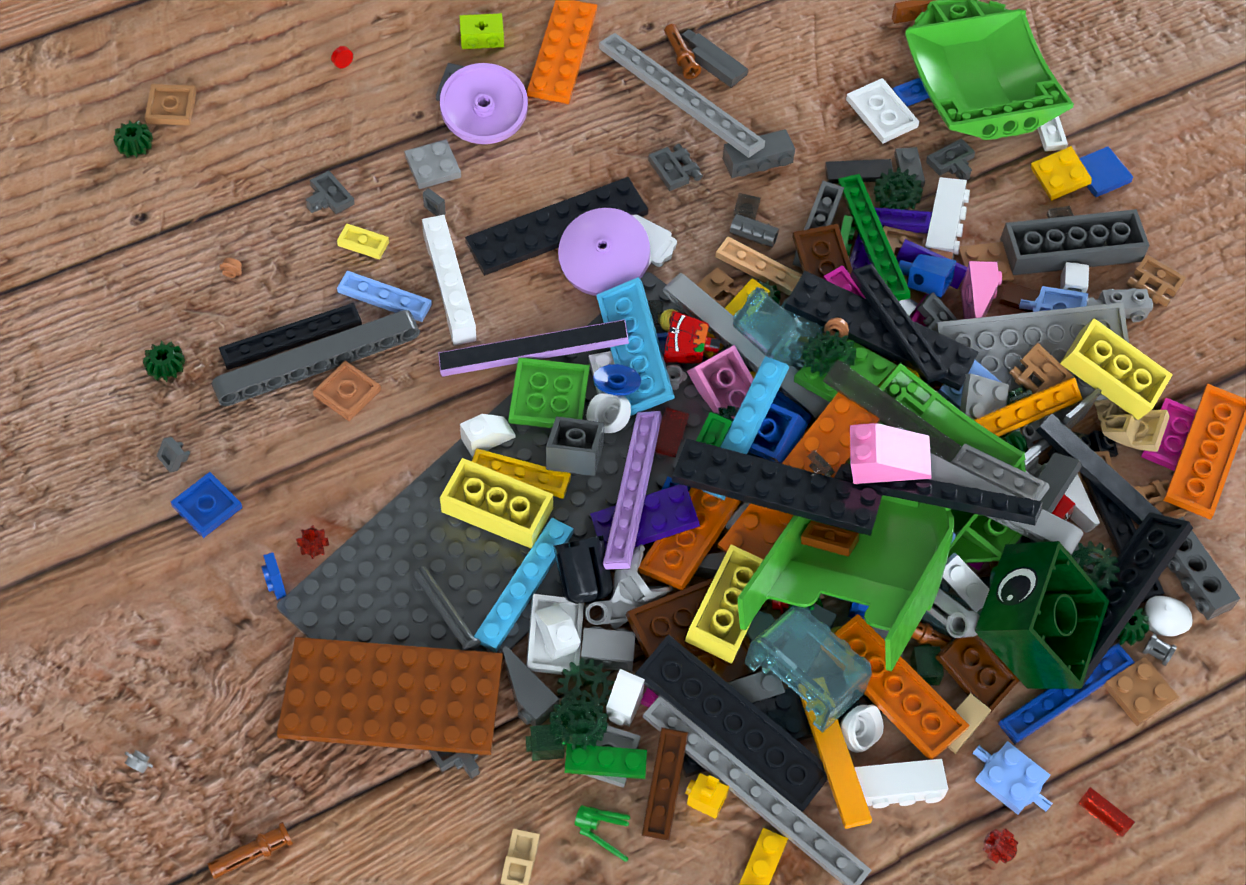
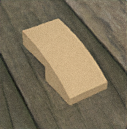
[948,693,991,754]
[500,829,540,885]

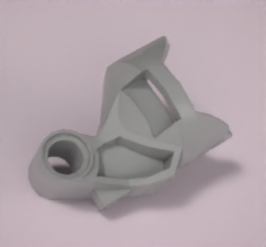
[583,544,674,630]

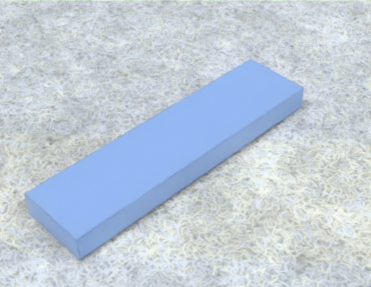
[337,271,432,322]

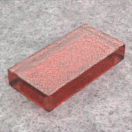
[655,407,689,458]
[1078,787,1135,837]

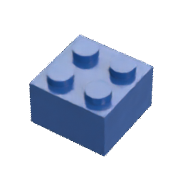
[749,403,808,464]

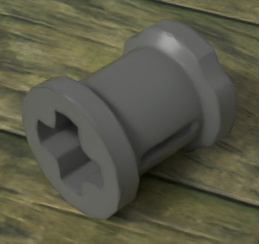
[1142,633,1177,666]

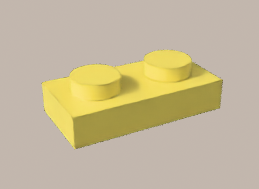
[337,224,389,260]

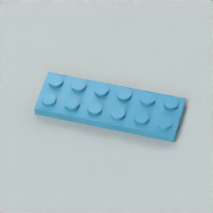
[596,277,675,416]

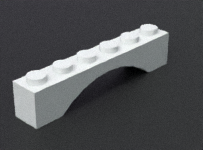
[422,215,476,346]

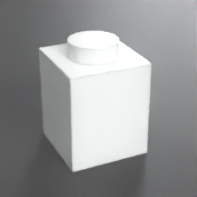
[1060,262,1089,293]

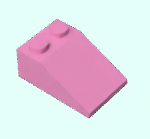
[961,261,1002,319]
[687,345,754,421]
[850,423,932,484]

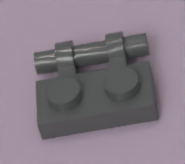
[648,144,703,191]

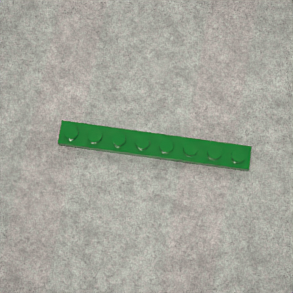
[838,174,910,301]

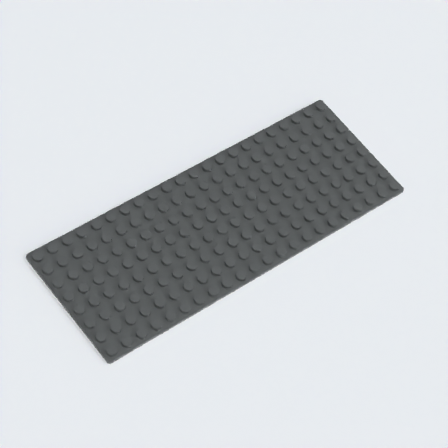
[277,272,754,653]

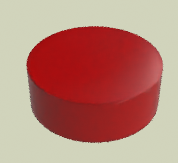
[331,46,353,69]

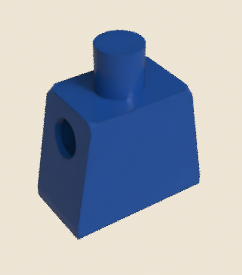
[899,254,956,298]

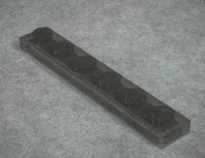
[823,359,962,462]

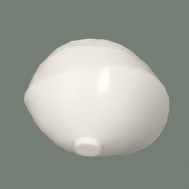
[586,393,631,433]
[1143,596,1193,636]
[840,704,884,753]

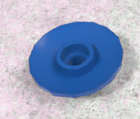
[593,364,641,396]

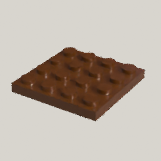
[625,578,763,683]

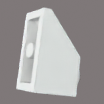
[460,414,516,457]
[534,604,581,660]
[606,669,645,727]

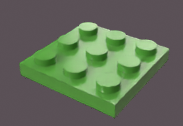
[794,338,897,407]
[508,357,590,428]

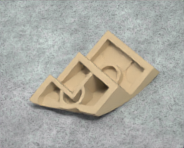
[1094,399,1170,452]

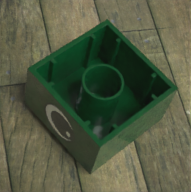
[975,541,1109,689]

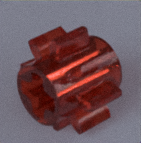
[296,525,329,559]
[983,829,1018,864]

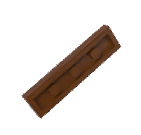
[642,727,689,841]

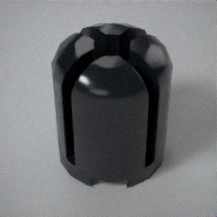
[553,535,613,604]

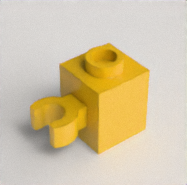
[685,773,729,819]

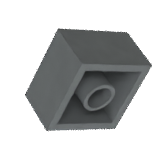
[546,416,604,476]

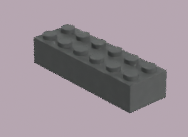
[1000,209,1150,275]

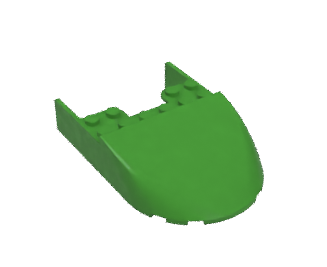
[738,495,954,671]

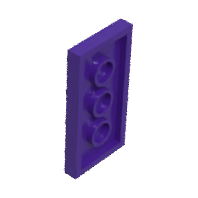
[590,484,700,548]

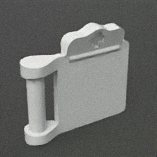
[604,214,677,267]

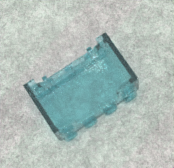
[733,287,831,368]
[744,605,872,733]

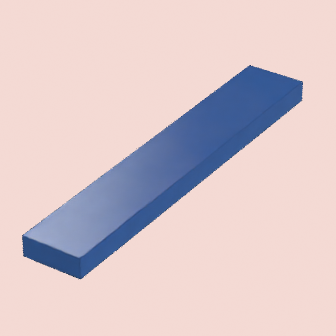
[998,643,1135,745]

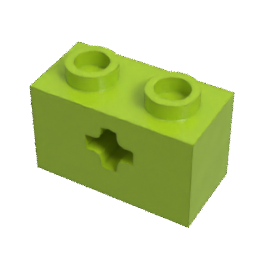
[459,13,504,49]

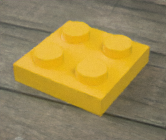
[1031,146,1092,201]

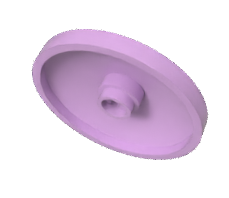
[440,63,528,144]
[558,208,651,296]

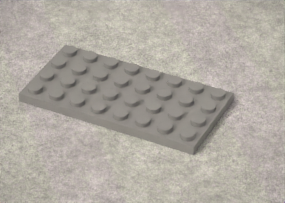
[935,302,1129,406]

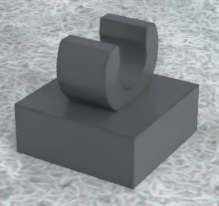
[157,437,190,473]

